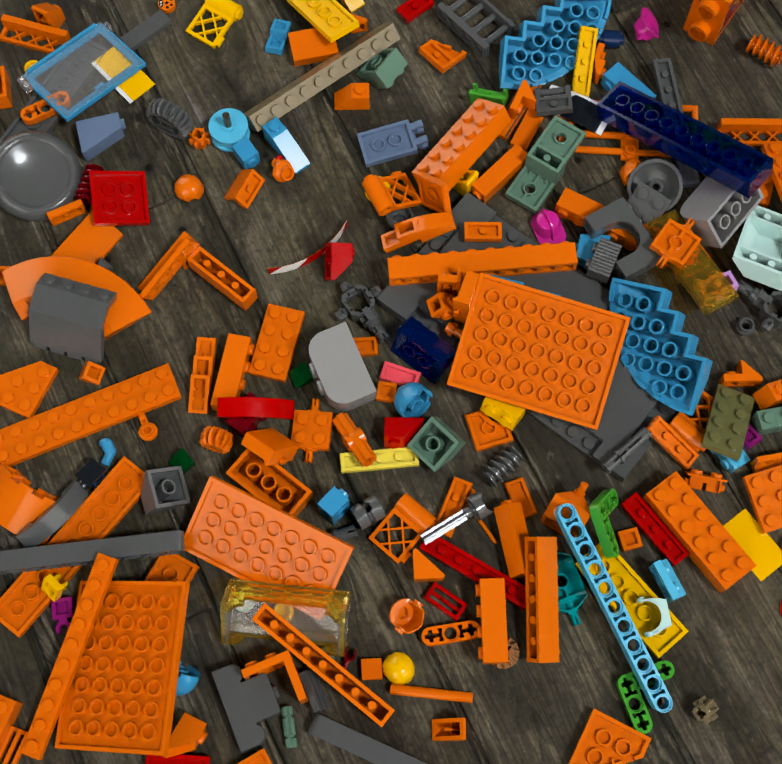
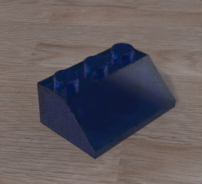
[390,316,456,384]

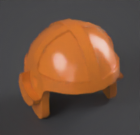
[389,598,424,635]

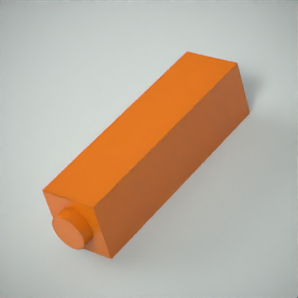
[471,143,528,204]
[493,500,529,578]

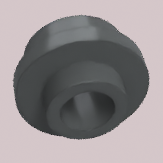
[736,317,755,336]

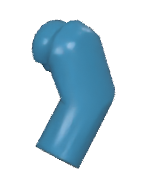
[99,438,116,467]

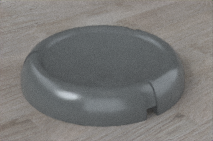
[0,131,82,221]

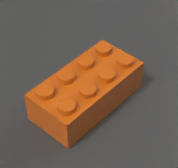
[226,449,314,517]

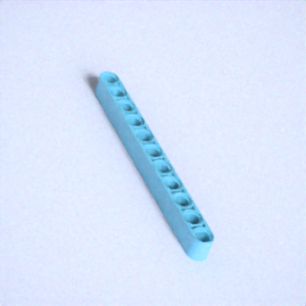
[554,503,673,713]

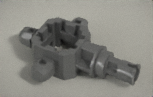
[737,279,782,332]
[335,281,390,343]

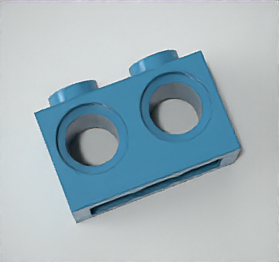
[317,486,350,525]

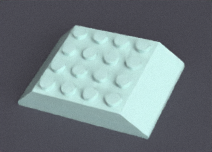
[732,205,782,291]

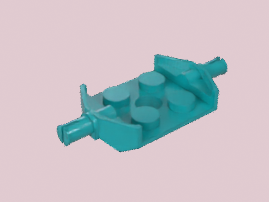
[557,552,588,626]

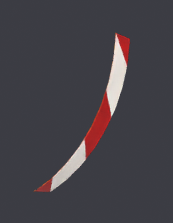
[267,220,348,274]

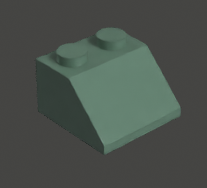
[356,48,408,89]
[407,416,466,472]

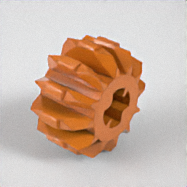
[199,426,234,454]

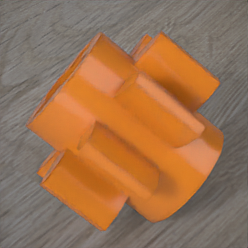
[189,127,211,150]

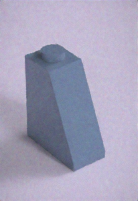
[76,112,126,161]

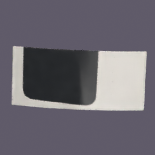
[544,85,615,136]

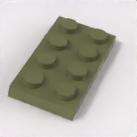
[700,384,755,461]

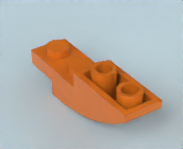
[380,212,456,253]

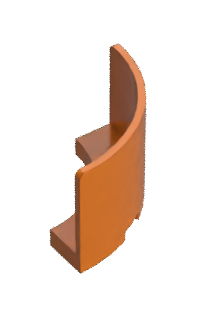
[0,463,59,546]

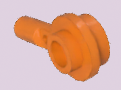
[137,412,158,441]

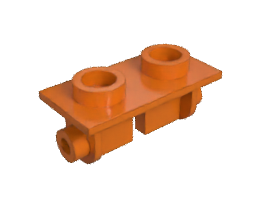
[684,468,728,494]

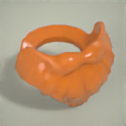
[619,159,641,186]

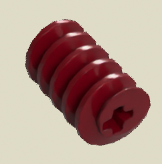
[74,164,105,204]

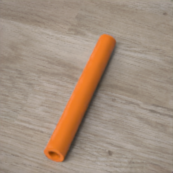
[390,684,473,703]

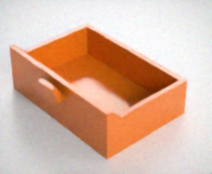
[288,28,338,67]
[452,271,480,324]
[241,428,299,466]

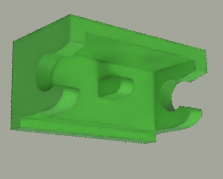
[468,83,510,108]

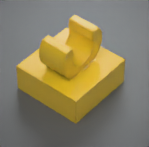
[41,574,68,602]

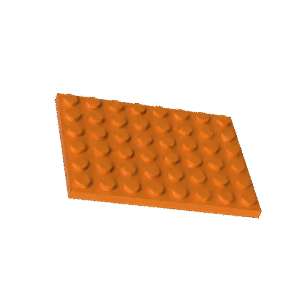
[446,272,630,430]
[54,581,190,756]

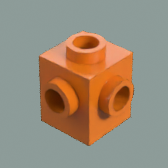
[426,292,455,321]

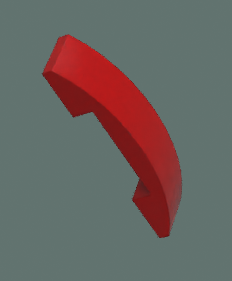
[217,397,294,420]

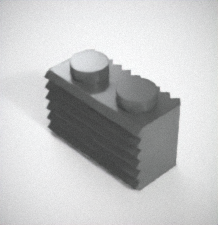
[585,238,622,283]

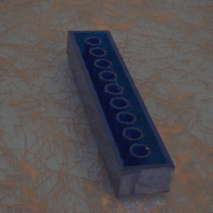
[597,81,773,198]

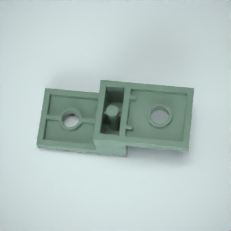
[505,115,586,214]

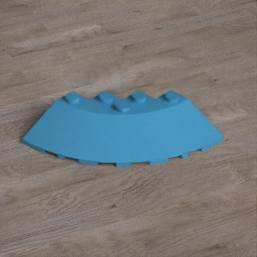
[499,0,612,90]
[609,277,713,416]

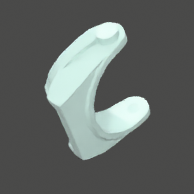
[636,597,672,638]

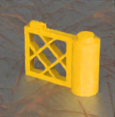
[186,0,244,49]

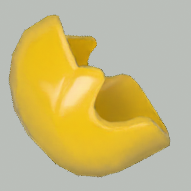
[382,652,415,685]

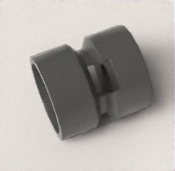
[349,494,386,531]

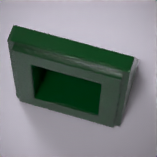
[289,362,314,389]
[168,448,196,475]

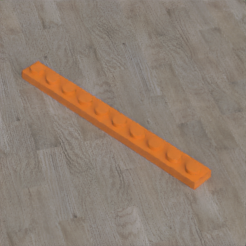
[20,552,119,760]

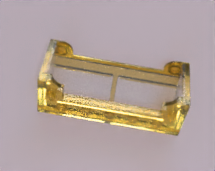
[220,579,351,657]

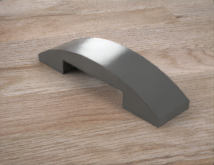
[15,480,89,548]

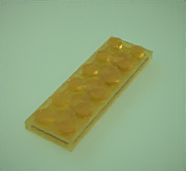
[643,209,739,316]

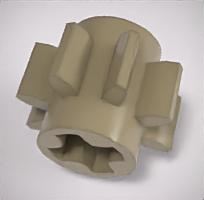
[692,696,719,724]

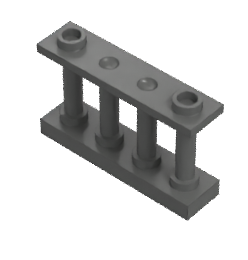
[436,0,515,59]

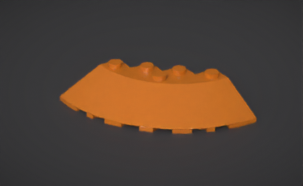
[2,256,152,341]

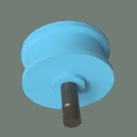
[208,108,250,152]

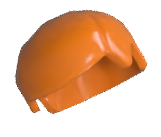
[174,174,204,202]

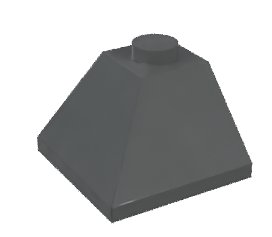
[141,466,191,515]

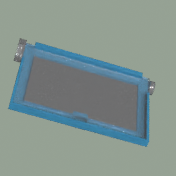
[17,21,146,122]

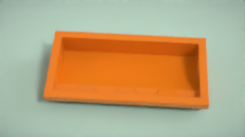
[51,211,123,264]

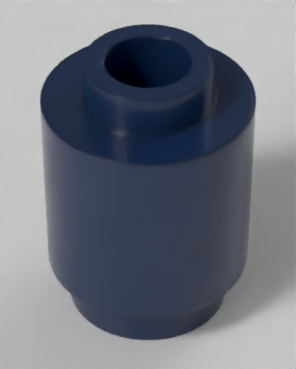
[598,30,624,48]

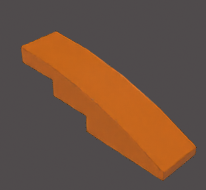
[188,337,217,414]

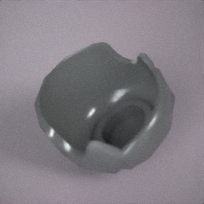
[385,207,413,229]

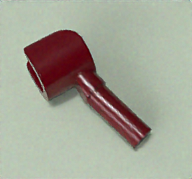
[343,646,357,670]

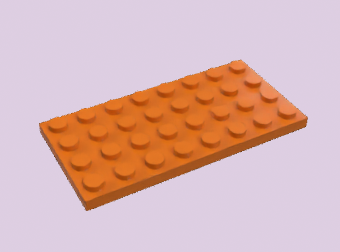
[184,475,355,620]

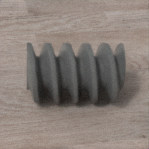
[481,445,524,488]

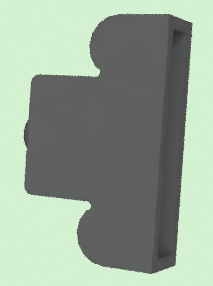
[212,665,281,753]

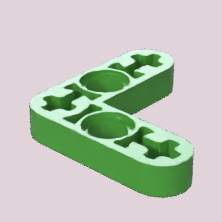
[589,488,619,559]
[616,660,675,734]

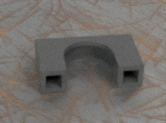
[583,197,661,281]

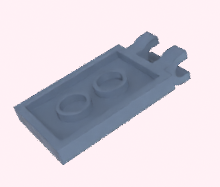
[357,119,429,168]

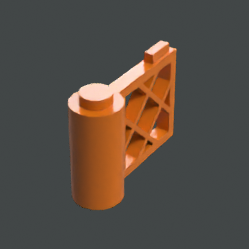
[362,171,422,216]
[669,390,713,453]
[369,493,437,564]

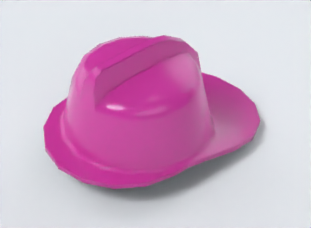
[634,7,659,41]
[531,209,566,244]

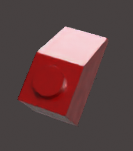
[325,242,355,281]
[384,417,424,449]

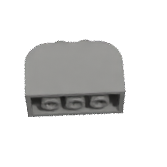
[680,167,764,248]
[309,322,377,412]

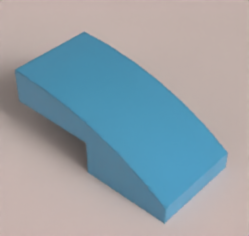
[265,18,291,55]

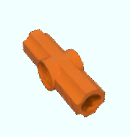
[332,412,377,467]

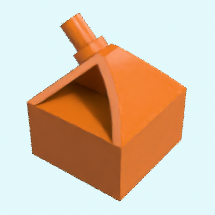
[540,481,590,537]

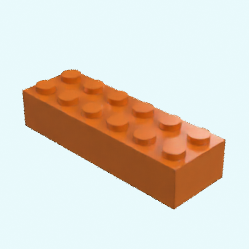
[412,98,511,191]
[642,471,757,594]

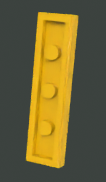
[571,26,598,98]

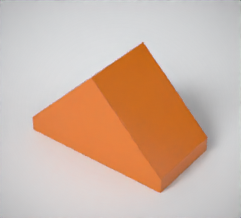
[413,548,445,583]
[432,717,466,741]

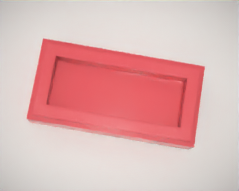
[379,361,421,387]

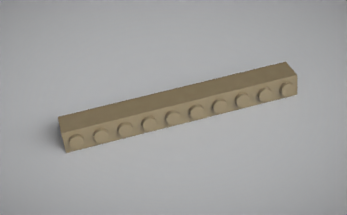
[243,22,401,132]

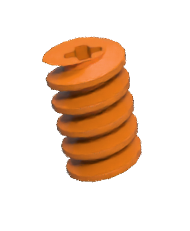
[746,34,782,67]

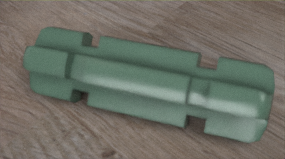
[281,706,297,749]

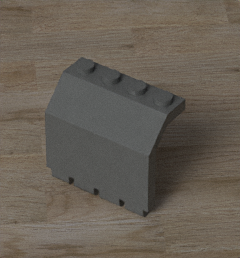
[28,273,117,365]

